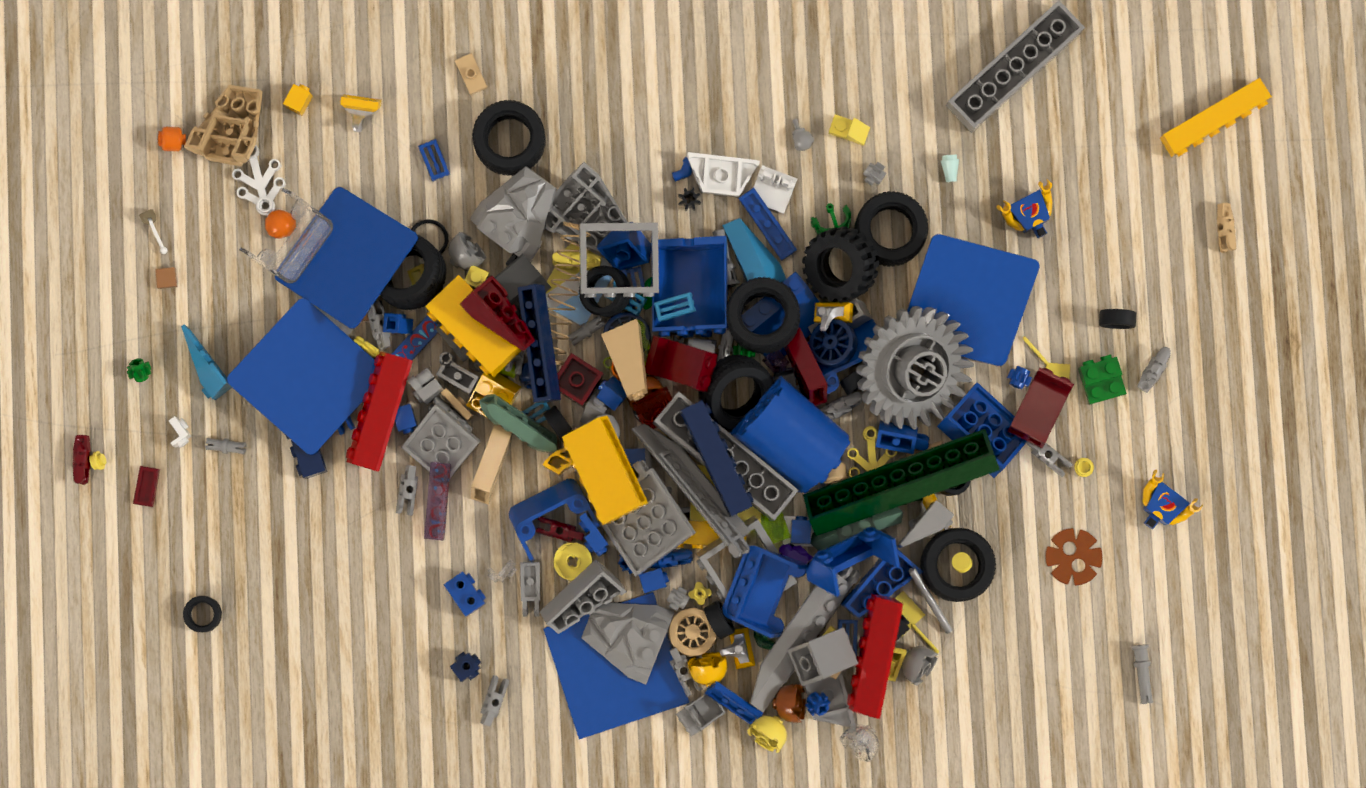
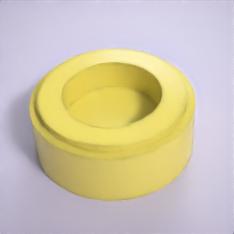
[952,552,972,573]

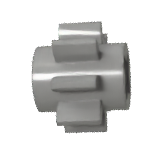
[863,162,887,186]
[666,587,690,611]

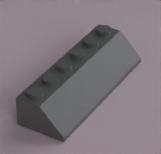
[435,254,551,362]

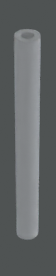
[908,567,953,634]

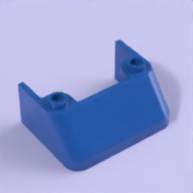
[509,479,600,562]
[806,527,900,597]

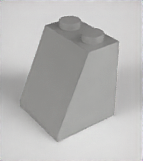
[788,627,858,686]

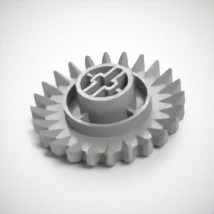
[856,306,974,430]

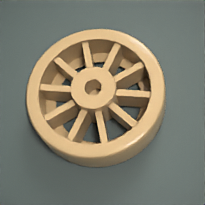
[669,608,717,656]

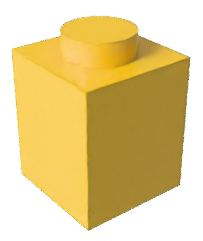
[283,84,313,116]

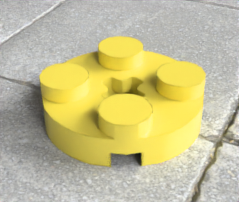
[554,542,592,581]

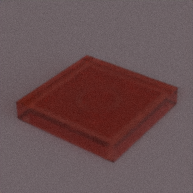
[632,386,672,429]

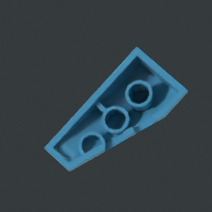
[722,218,786,282]
[181,324,232,400]

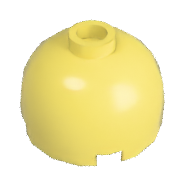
[747,716,787,753]

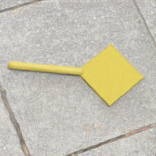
[1023,336,1070,379]

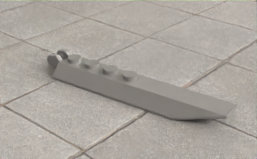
[631,423,751,558]
[750,566,860,712]

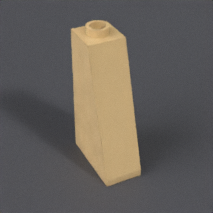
[601,319,648,401]
[470,425,513,505]

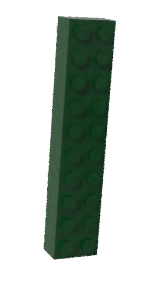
[803,429,1000,536]

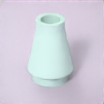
[941,155,959,182]

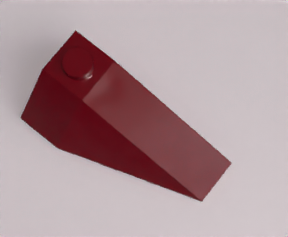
[460,275,535,351]

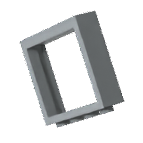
[579,223,659,298]
[696,516,797,602]

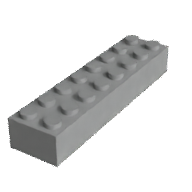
[946,1,1085,133]
[653,391,799,521]

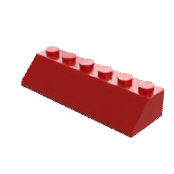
[346,352,413,472]
[847,594,903,719]

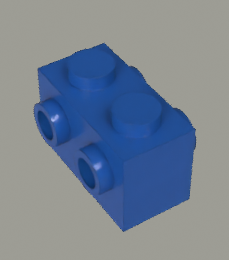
[444,571,486,617]

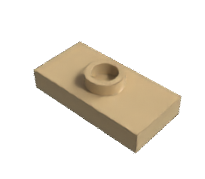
[455,53,488,96]
[441,388,474,421]

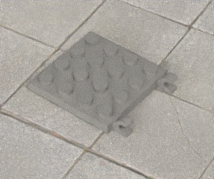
[593,460,696,577]

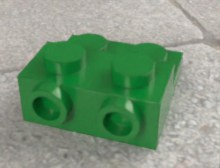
[1078,355,1127,405]

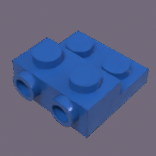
[579,513,609,557]

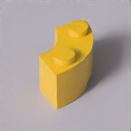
[542,448,573,476]

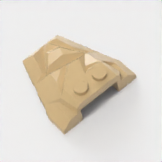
[184,85,263,166]

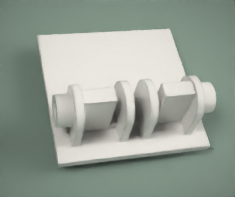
[753,165,797,214]

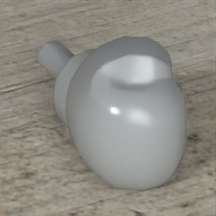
[792,119,814,151]

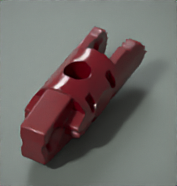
[72,435,91,485]
[535,516,584,543]

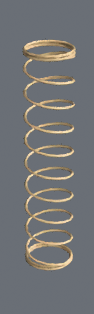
[548,222,591,365]

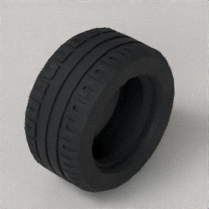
[472,100,546,176]
[854,191,929,267]
[380,235,447,310]
[726,277,800,354]
[699,354,774,431]
[920,528,996,602]

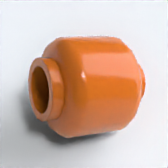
[158,127,186,152]

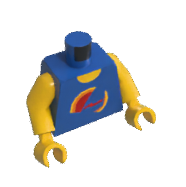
[996,179,1052,239]
[1142,470,1203,529]

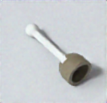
[139,209,168,254]

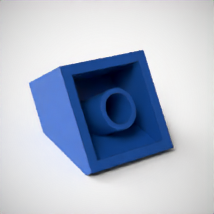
[597,222,651,270]

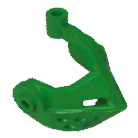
[810,203,851,235]

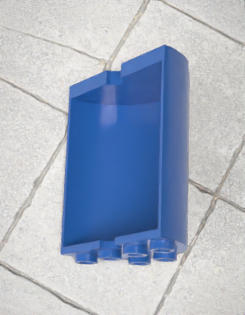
[651,236,728,338]
[730,376,850,493]

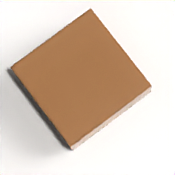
[155,267,177,289]

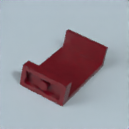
[645,336,718,392]
[1008,367,1074,448]

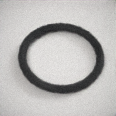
[411,219,448,258]

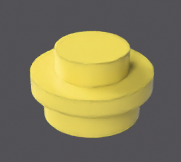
[89,451,107,470]
[1074,458,1094,477]

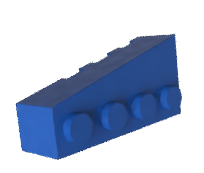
[841,549,923,618]

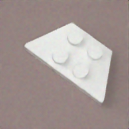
[687,152,760,197]

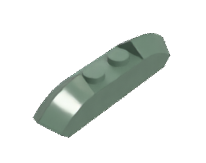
[479,394,558,453]
[810,507,903,551]

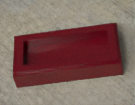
[133,466,160,507]

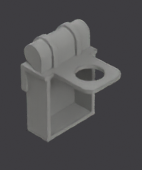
[676,694,726,737]

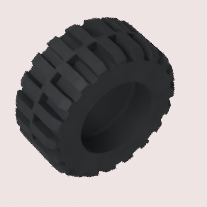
[802,227,879,303]

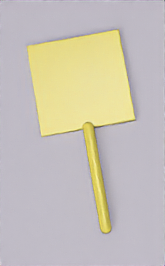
[895,591,939,654]

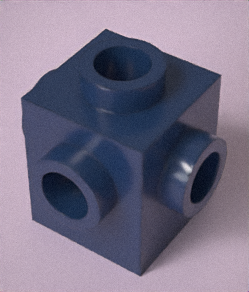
[450,652,481,682]

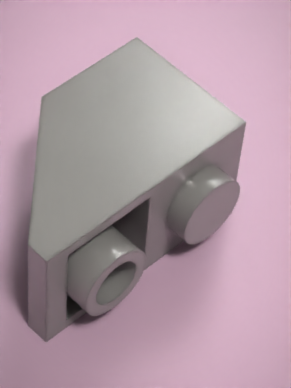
[580,384,609,424]

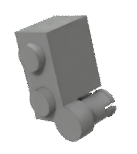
[436,352,480,396]
[408,367,444,405]

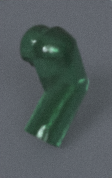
[754,631,776,650]

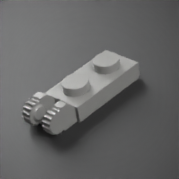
[520,562,541,617]

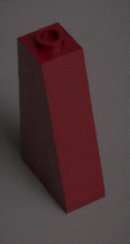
[784,328,827,406]

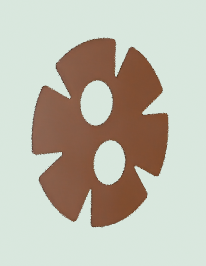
[1046,528,1103,586]

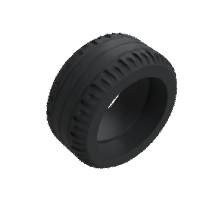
[579,265,631,317]

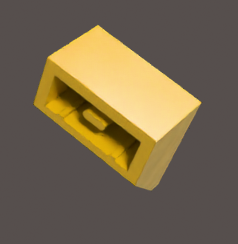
[466,373,521,418]

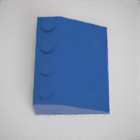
[742,271,820,366]
[937,383,1027,478]

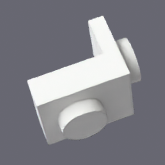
[169,416,192,448]

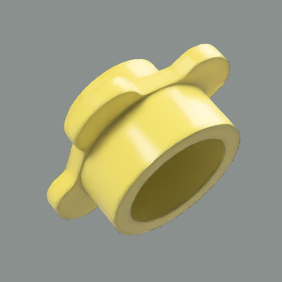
[688,582,712,605]

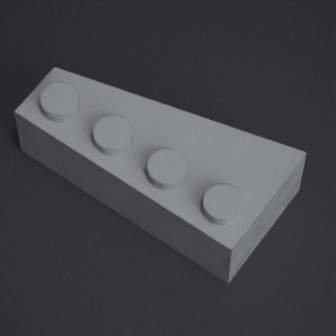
[540,559,626,634]

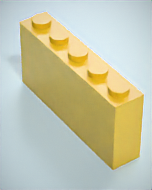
[425,275,522,377]
[562,416,649,525]

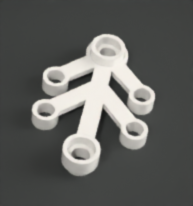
[232,145,286,216]

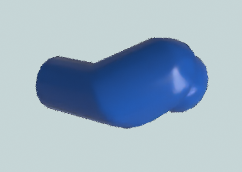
[672,157,693,182]

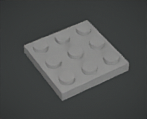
[401,403,481,484]

